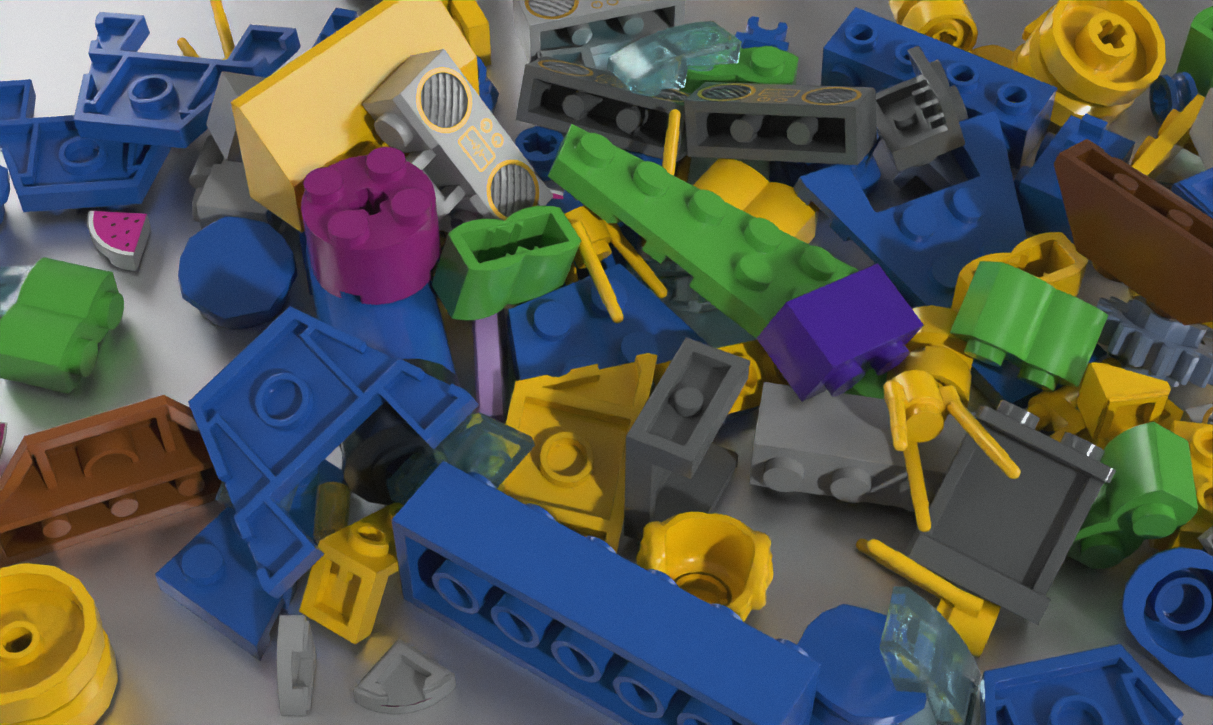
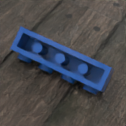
[821,7,1057,170]

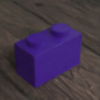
[757,263,924,402]

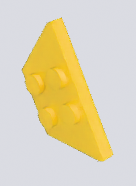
[491,353,658,553]

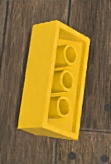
[231,0,480,233]

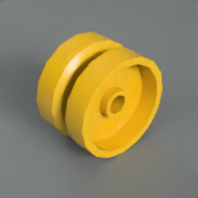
[1017,0,1166,127]
[0,563,118,725]

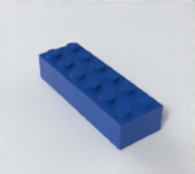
[391,461,821,725]

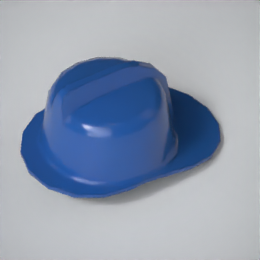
[1121,547,1213,696]

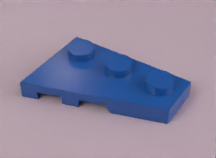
[155,459,350,661]

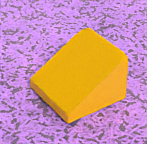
[1077,362,1171,439]

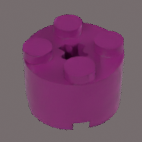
[301,147,442,305]

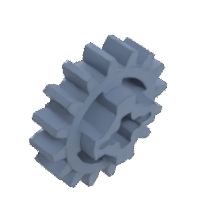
[1096,296,1213,388]

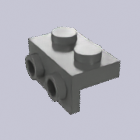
[876,46,968,172]

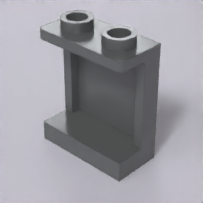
[624,337,750,542]
[904,400,1116,625]

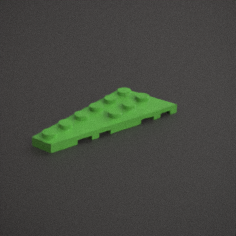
[548,124,887,399]

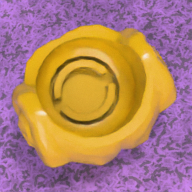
[636,512,774,622]

